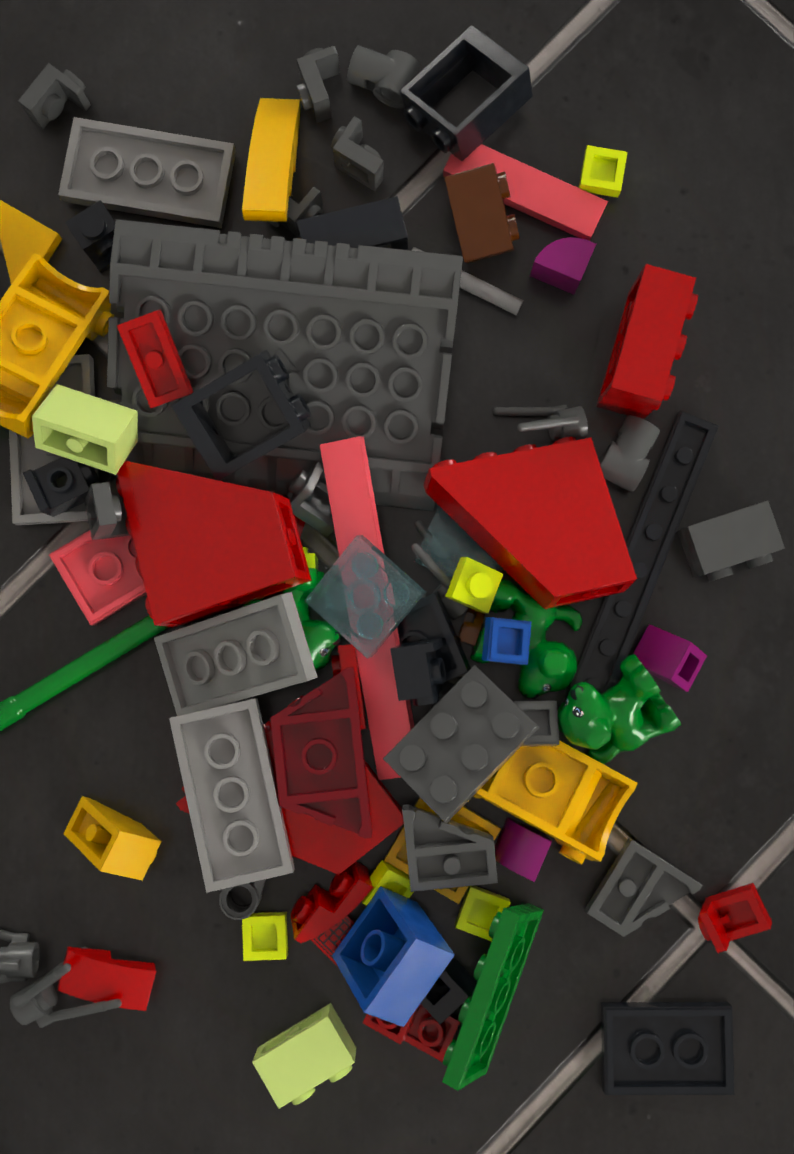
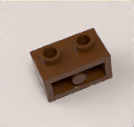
[444,163,520,263]

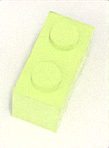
[32,384,138,475]
[252,1003,356,1109]

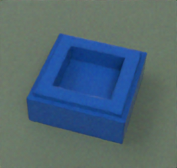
[482,617,532,665]

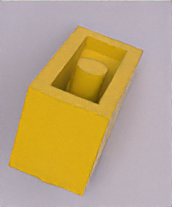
[63,796,162,881]

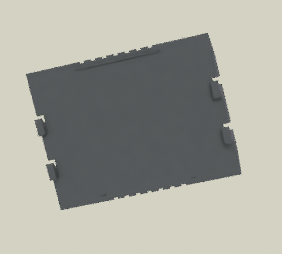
[107,219,463,511]

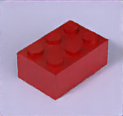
[596,264,698,419]

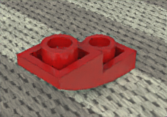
[290,861,373,944]
[58,947,156,1011]
[363,1003,461,1062]

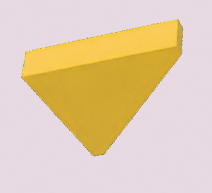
[0,200,63,284]

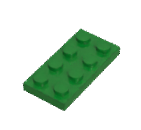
[442,903,544,1091]

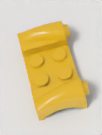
[0,252,114,439]
[468,740,638,865]

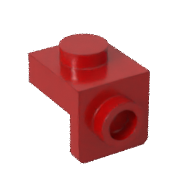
[698,883,772,953]

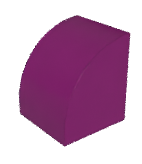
[530,237,596,295]
[633,624,707,692]
[494,816,552,882]

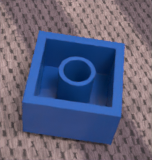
[332,886,455,1027]

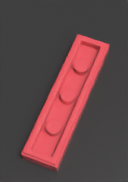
[443,144,608,241]

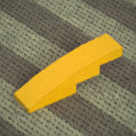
[242,98,301,222]

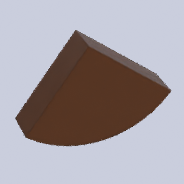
[457,608,485,646]

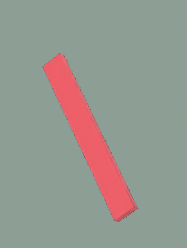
[320,436,414,780]

